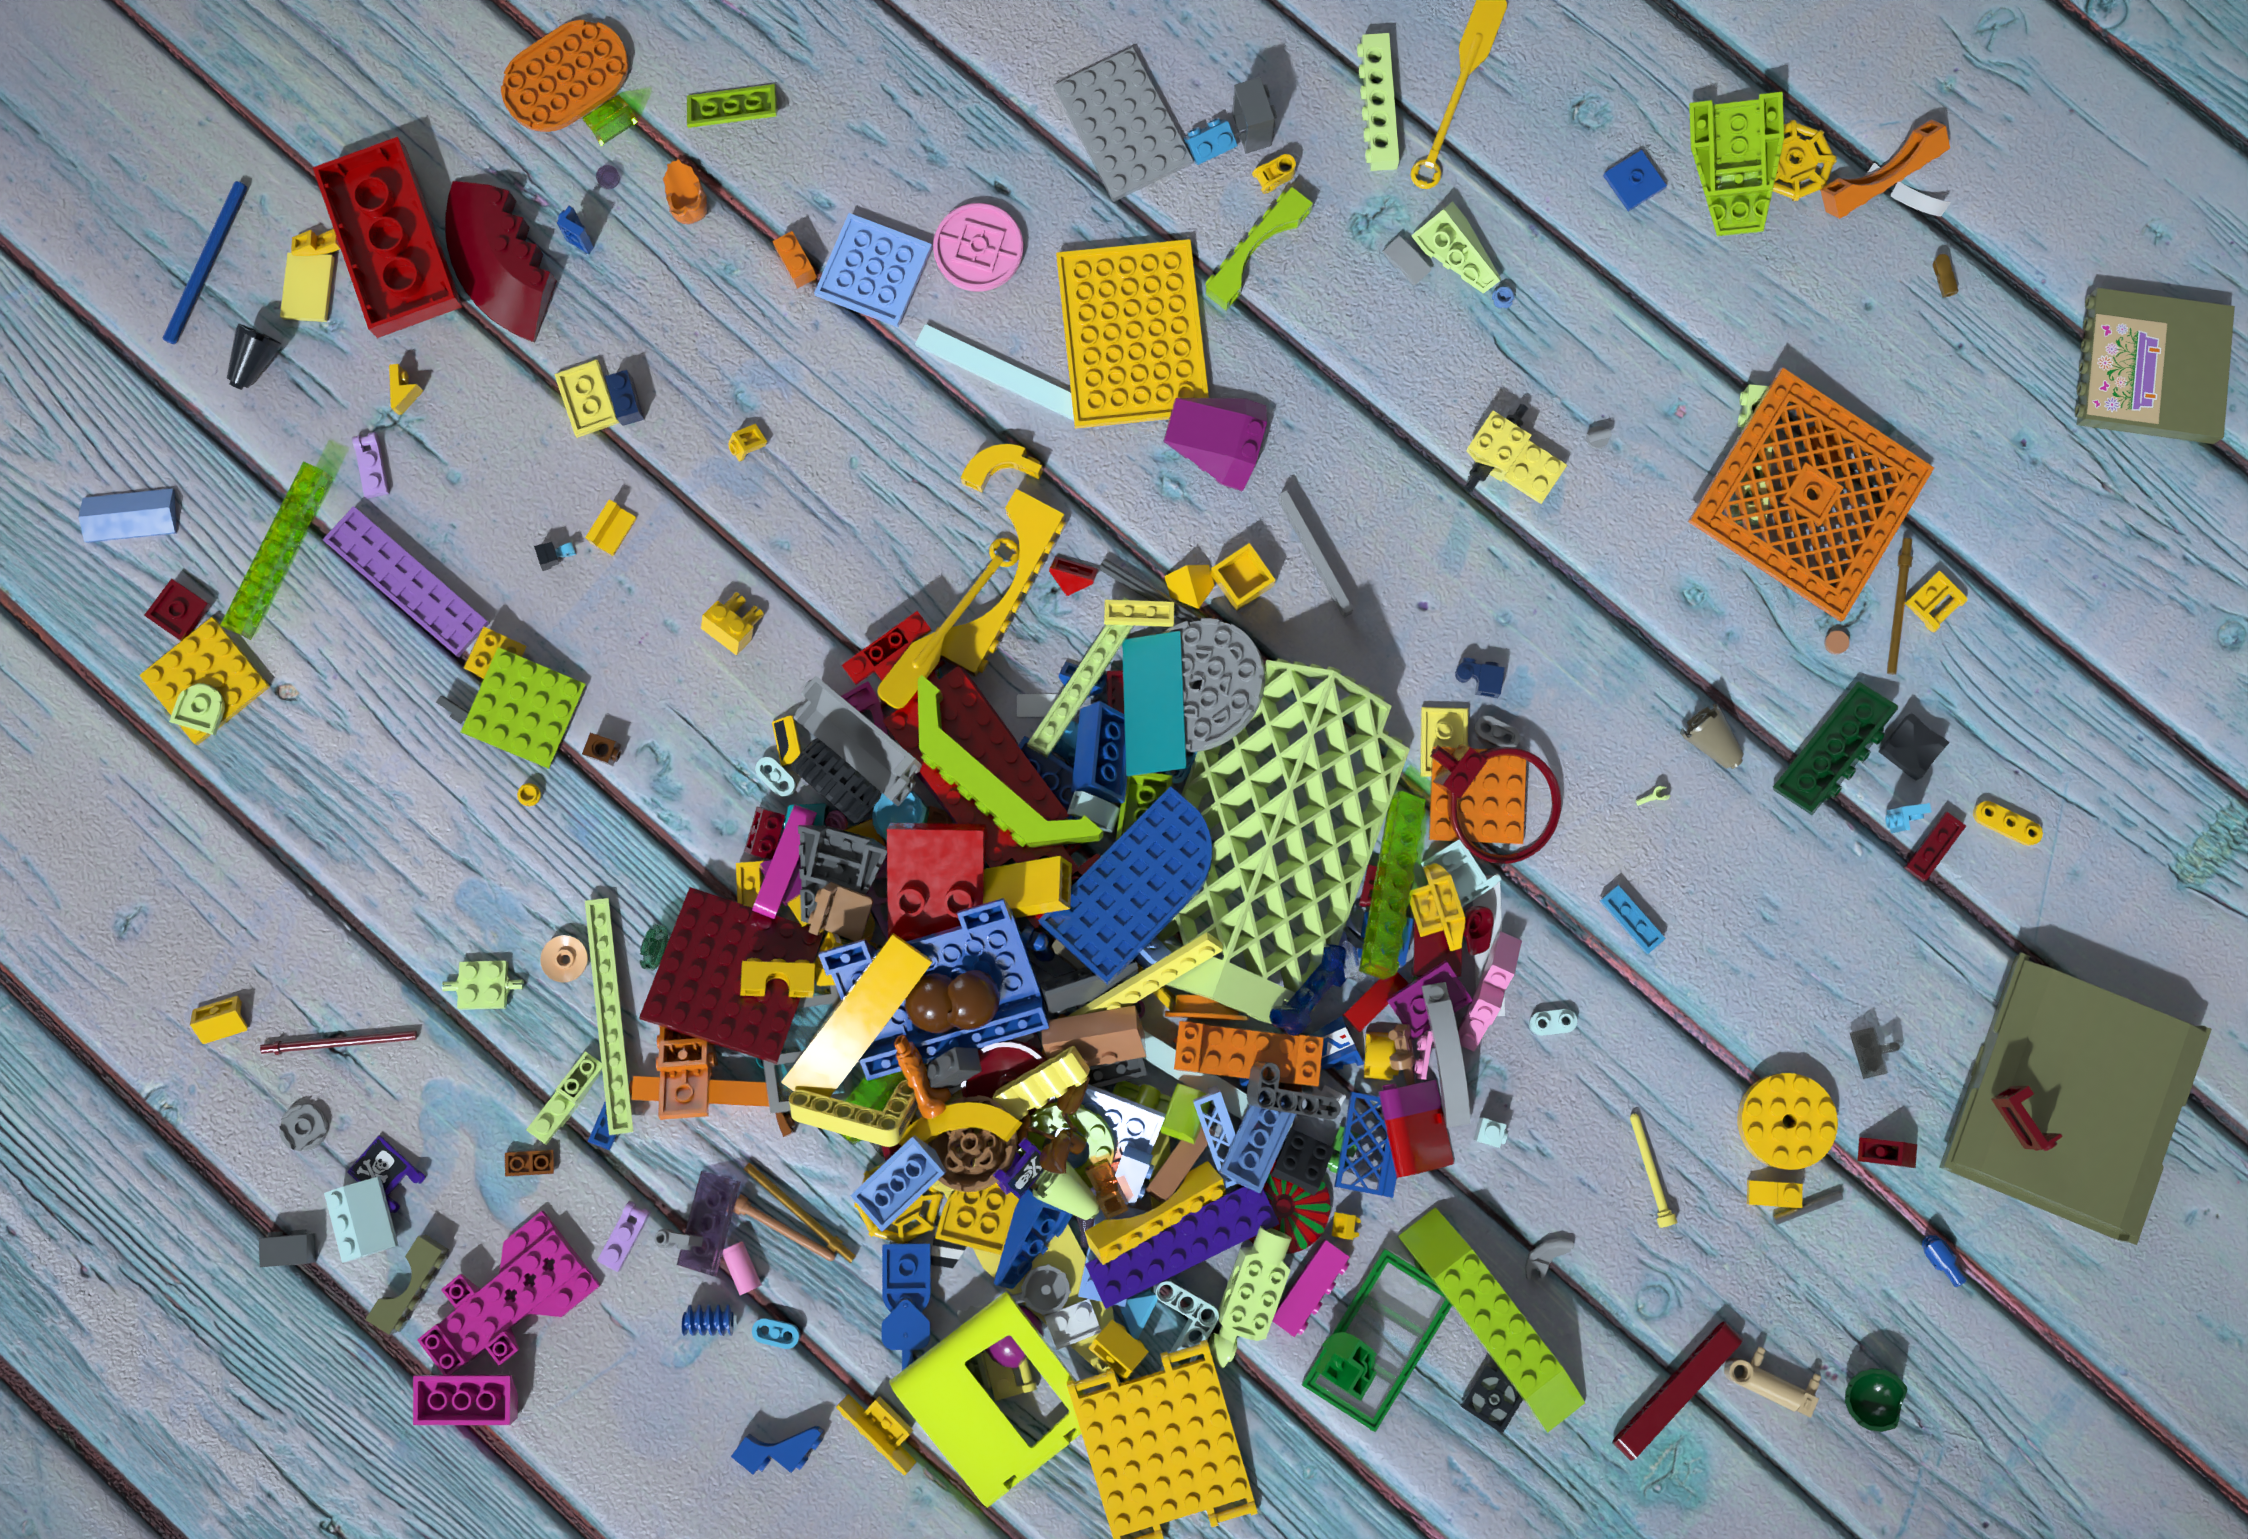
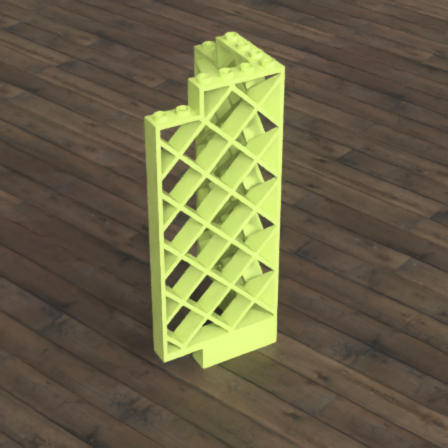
[1148,659,1410,1025]

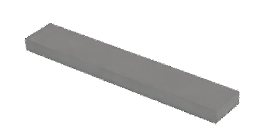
[1278,490,1353,618]

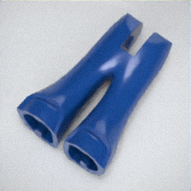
[1020,926,1055,962]

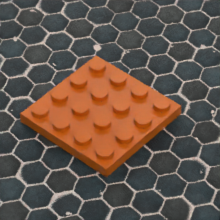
[1429,747,1526,844]

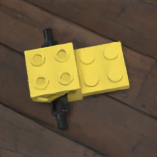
[1464,404,1567,504]

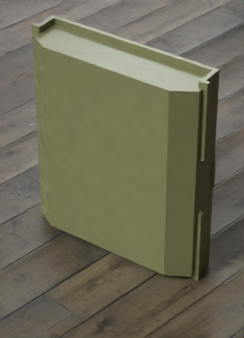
[1939,952,2212,1245]

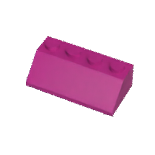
[413,1375,518,1425]

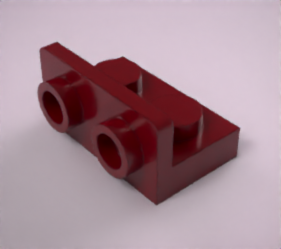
[744,806,785,860]

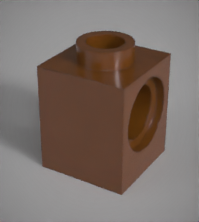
[582,732,622,766]

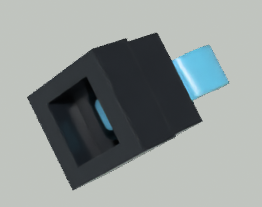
[534,542,576,571]

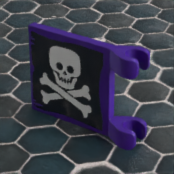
[347,1136,426,1213]
[993,1137,1045,1199]

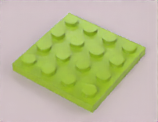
[460,647,586,769]

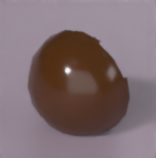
[947,970,1000,1030]
[904,973,955,1033]

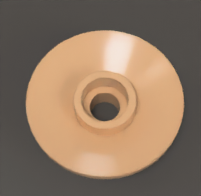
[540,935,588,983]

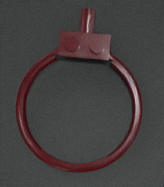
[1430,744,1562,864]

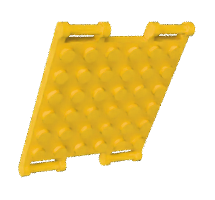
[1066,1339,1258,1539]

